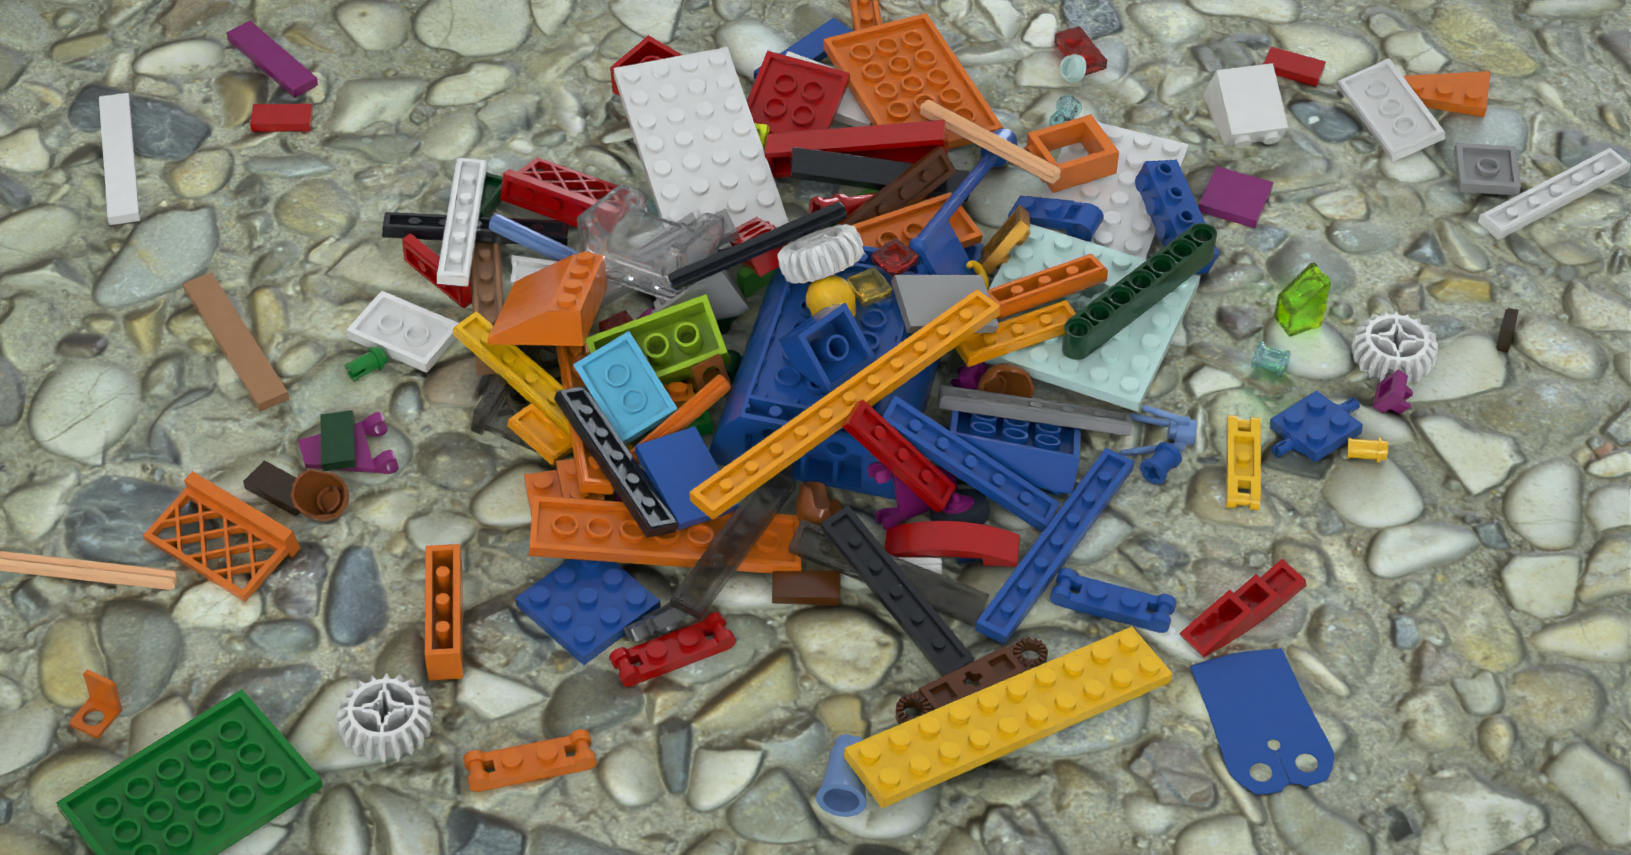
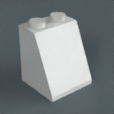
[1203,63,1288,148]

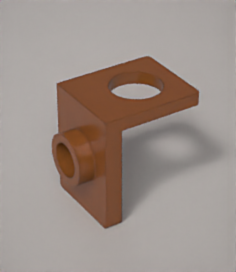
[685,354,732,393]

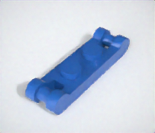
[1050,568,1177,633]

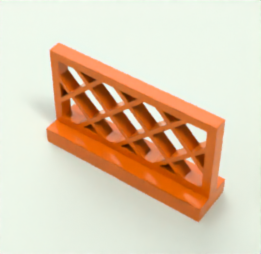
[143,471,301,602]

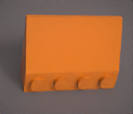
[487,252,607,346]

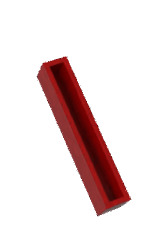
[764,120,949,178]

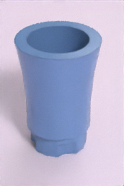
[816,734,866,817]

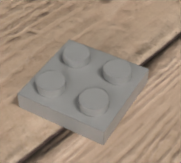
[1454,143,1521,196]

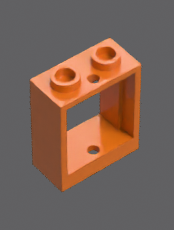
[1024,114,1119,193]

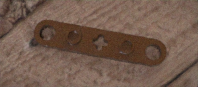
[895,637,1048,725]

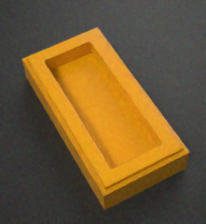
[507,403,573,466]

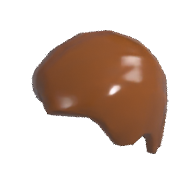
[978,363,1034,398]
[290,468,349,522]
[796,481,842,534]

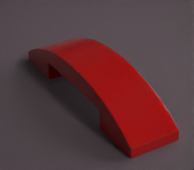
[884,521,1020,567]

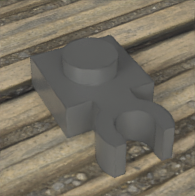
[623,602,688,642]

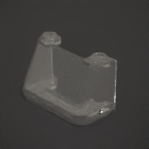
[577,184,724,301]

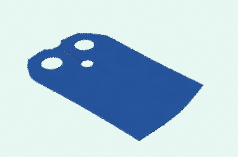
[1190,648,1334,795]

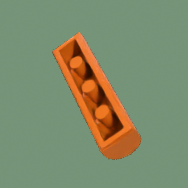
[987,254,1108,321]

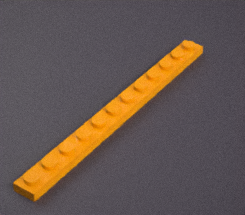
[689,289,1000,520]

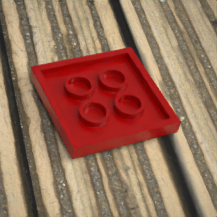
[747,50,850,134]

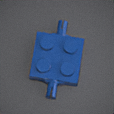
[1270,390,1363,462]

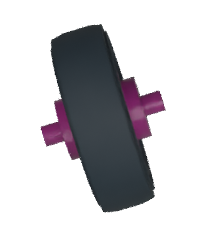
[929,489,990,525]

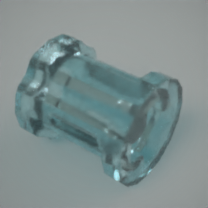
[1049,95,1082,126]
[1251,341,1291,378]

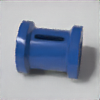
[1140,442,1182,484]

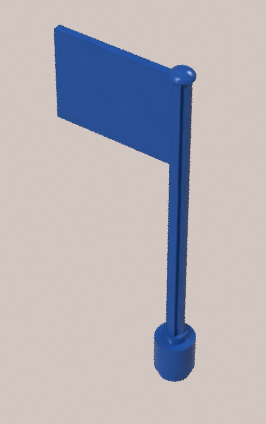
[909,129,1018,275]

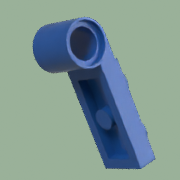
[1008,195,1104,242]

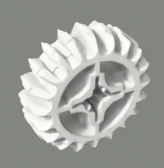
[777,224,864,284]
[1351,310,1438,385]
[336,673,434,763]

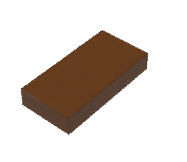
[772,570,840,605]

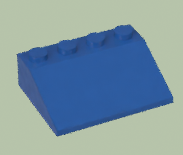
[949,410,1081,495]

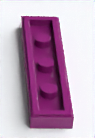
[226,21,318,98]

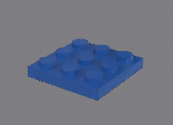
[515,559,661,666]

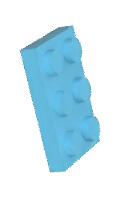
[573,331,677,445]

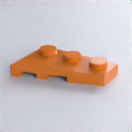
[1403,71,1490,117]

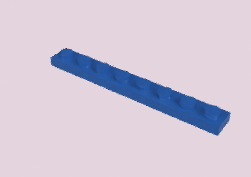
[975,448,1135,645]

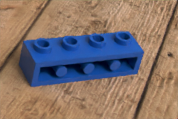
[1134,159,1219,274]

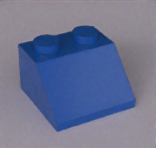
[778,303,877,393]

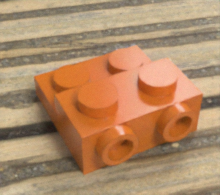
[524,458,605,517]

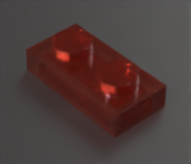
[1054,26,1107,76]

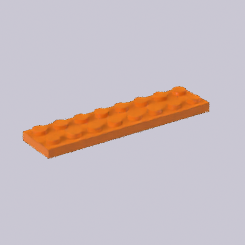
[529,495,801,574]

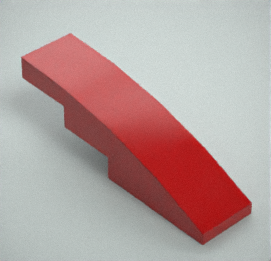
[1179,559,1307,658]

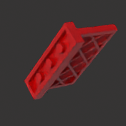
[500,157,642,238]

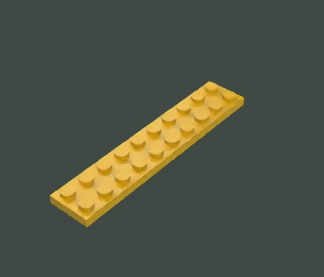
[843,626,1173,808]

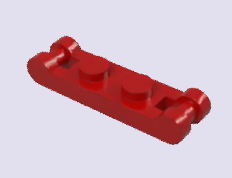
[609,612,737,687]

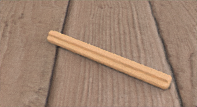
[920,100,1061,184]
[0,551,178,590]

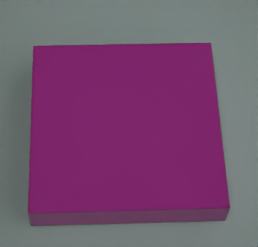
[1198,166,1274,228]

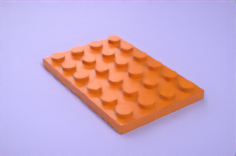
[823,13,1003,150]

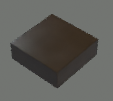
[1496,307,1519,353]

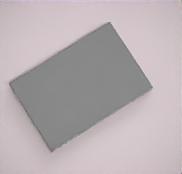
[891,275,999,333]

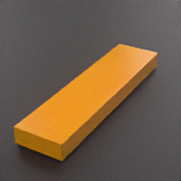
[954,300,1076,367]

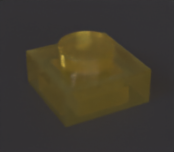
[847,267,892,307]

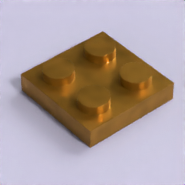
[981,205,1031,274]

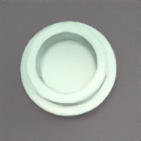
[1060,54,1086,83]

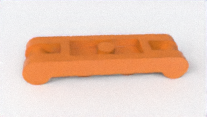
[463,729,597,792]

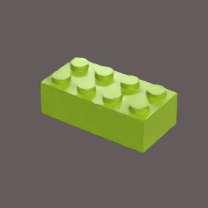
[586,294,732,384]

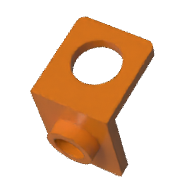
[70,669,123,739]

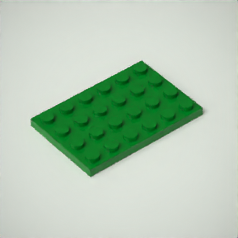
[56,689,323,855]

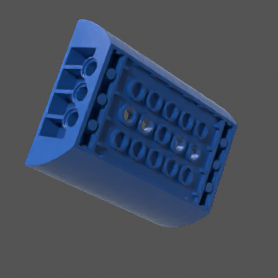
[709,240,941,500]

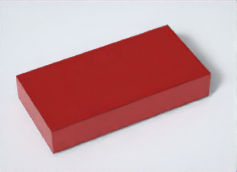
[1263,47,1326,86]
[250,104,313,132]

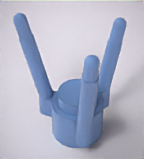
[1119,405,1197,456]

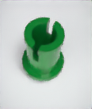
[345,346,388,382]

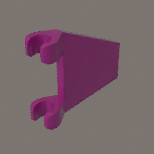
[298,412,399,474]
[868,462,958,530]

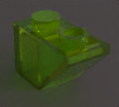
[1274,262,1331,337]

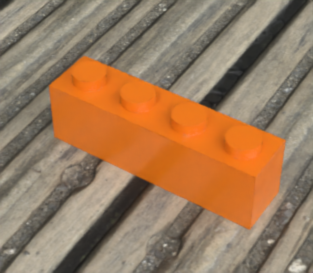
[425,544,463,681]

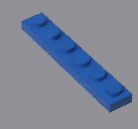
[881,395,1060,532]

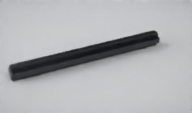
[668,202,847,290]

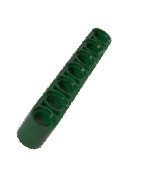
[1062,223,1217,360]

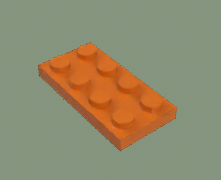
[851,192,983,256]

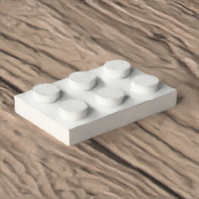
[346,291,459,373]

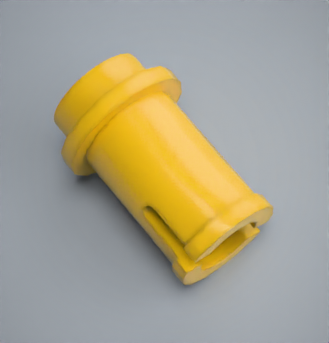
[1347,437,1388,463]

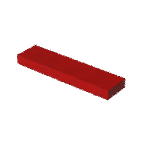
[842,399,956,513]

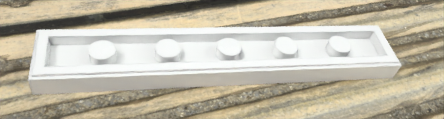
[99,93,140,225]
[1478,148,1631,240]
[437,158,487,286]

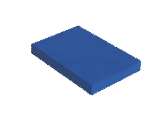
[634,426,739,531]

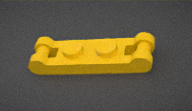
[1225,415,1261,511]

